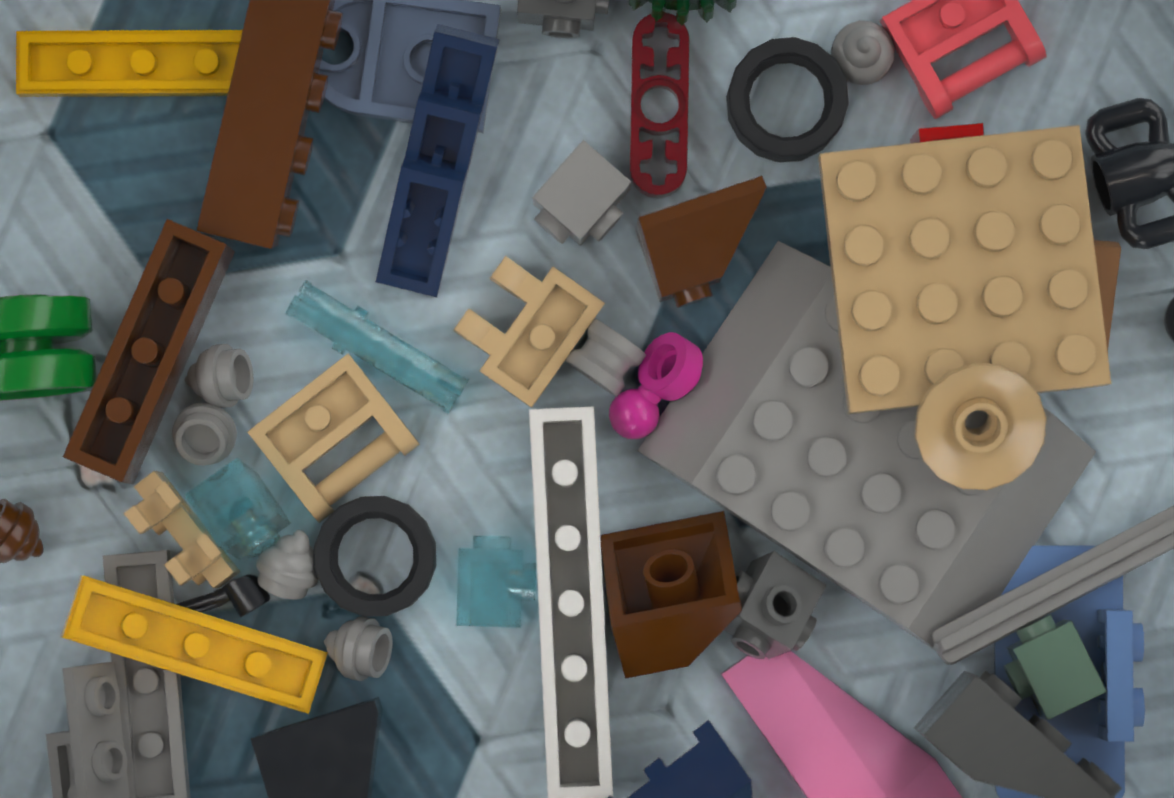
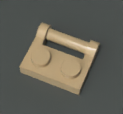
[248,353,420,523]

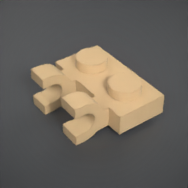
[453,256,605,408]
[123,471,241,588]

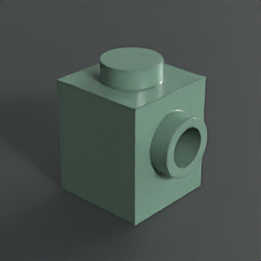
[1004,614,1107,720]

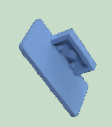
[994,546,1145,798]

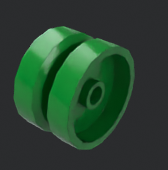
[0,294,97,401]

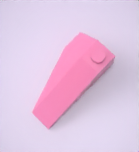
[721,651,962,798]

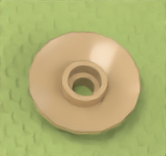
[915,363,1047,490]

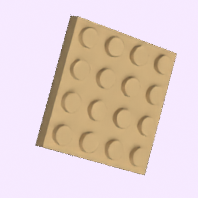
[818,125,1111,414]

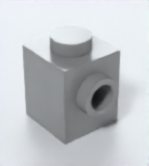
[532,140,631,246]

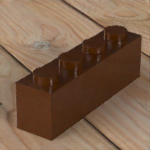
[196,0,343,249]
[63,219,235,484]

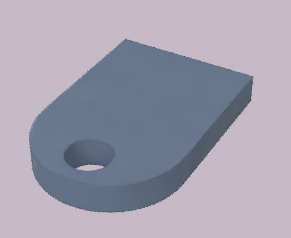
[318,0,501,133]

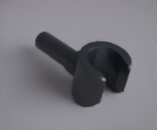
[176,574,270,618]

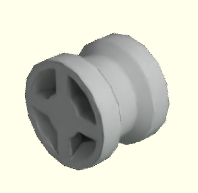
[565,319,646,397]

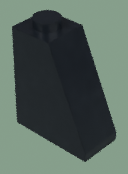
[251,697,382,798]

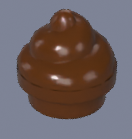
[0,498,44,563]

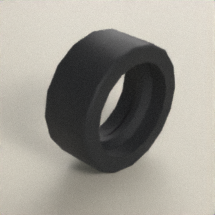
[726,37,849,163]
[314,496,437,617]

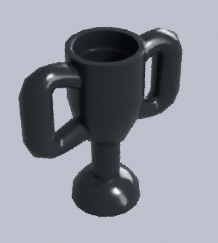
[1085,98,1174,249]

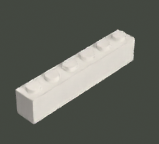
[529,406,613,798]

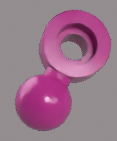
[609,332,703,439]

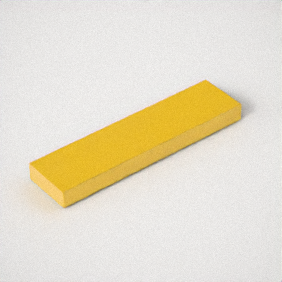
[16,30,243,97]
[61,575,328,714]

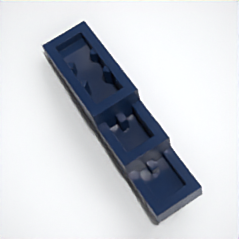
[375,24,500,298]

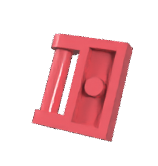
[880,0,1047,119]

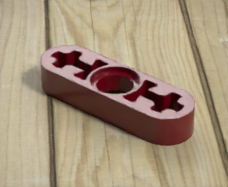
[630,12,690,199]

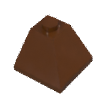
[636,176,767,308]
[600,511,742,679]

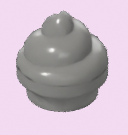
[831,21,895,85]
[184,344,253,408]
[256,530,318,600]
[324,616,392,681]

